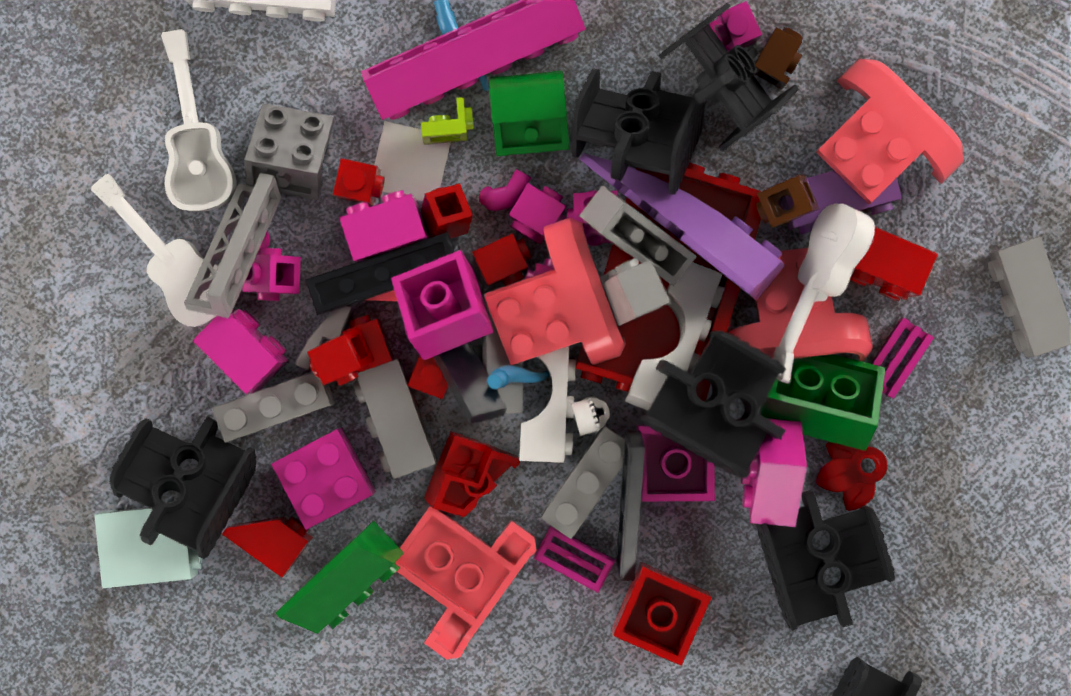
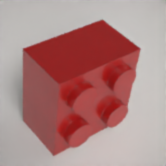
[849,226,938,301]
[611,562,712,666]

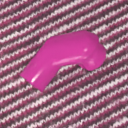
[479,169,531,211]

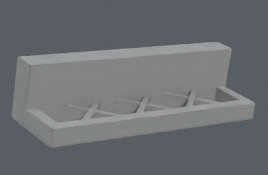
[184,173,281,318]

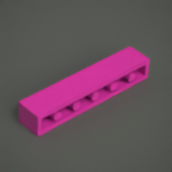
[361,0,586,120]

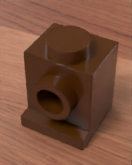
[754,27,803,90]
[756,175,820,228]

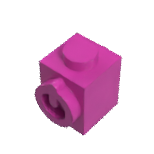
[509,183,567,245]

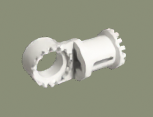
[571,396,610,436]

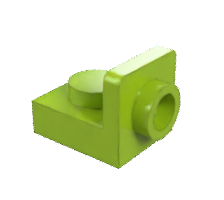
[421,97,474,145]

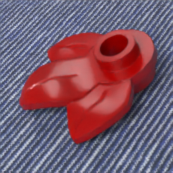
[816,442,888,511]

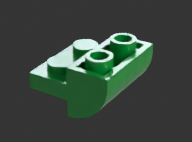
[489,71,570,156]

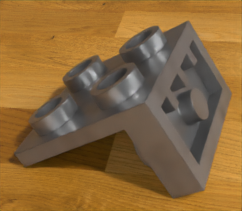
[244,104,334,200]

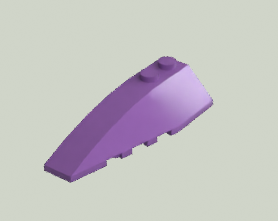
[579,153,785,301]

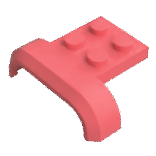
[816,59,964,204]
[484,217,626,365]
[728,248,873,361]
[395,506,537,660]

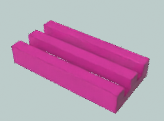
[870,317,934,399]
[533,525,616,593]

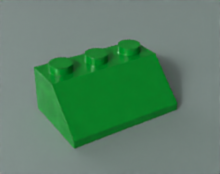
[759,354,886,451]
[275,521,404,634]

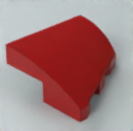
[424,431,520,517]

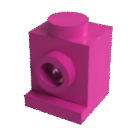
[709,0,762,51]

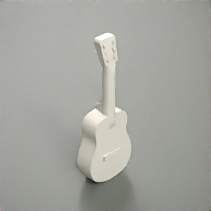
[161,29,237,212]
[91,174,219,327]
[773,203,875,384]

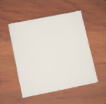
[374,121,451,201]

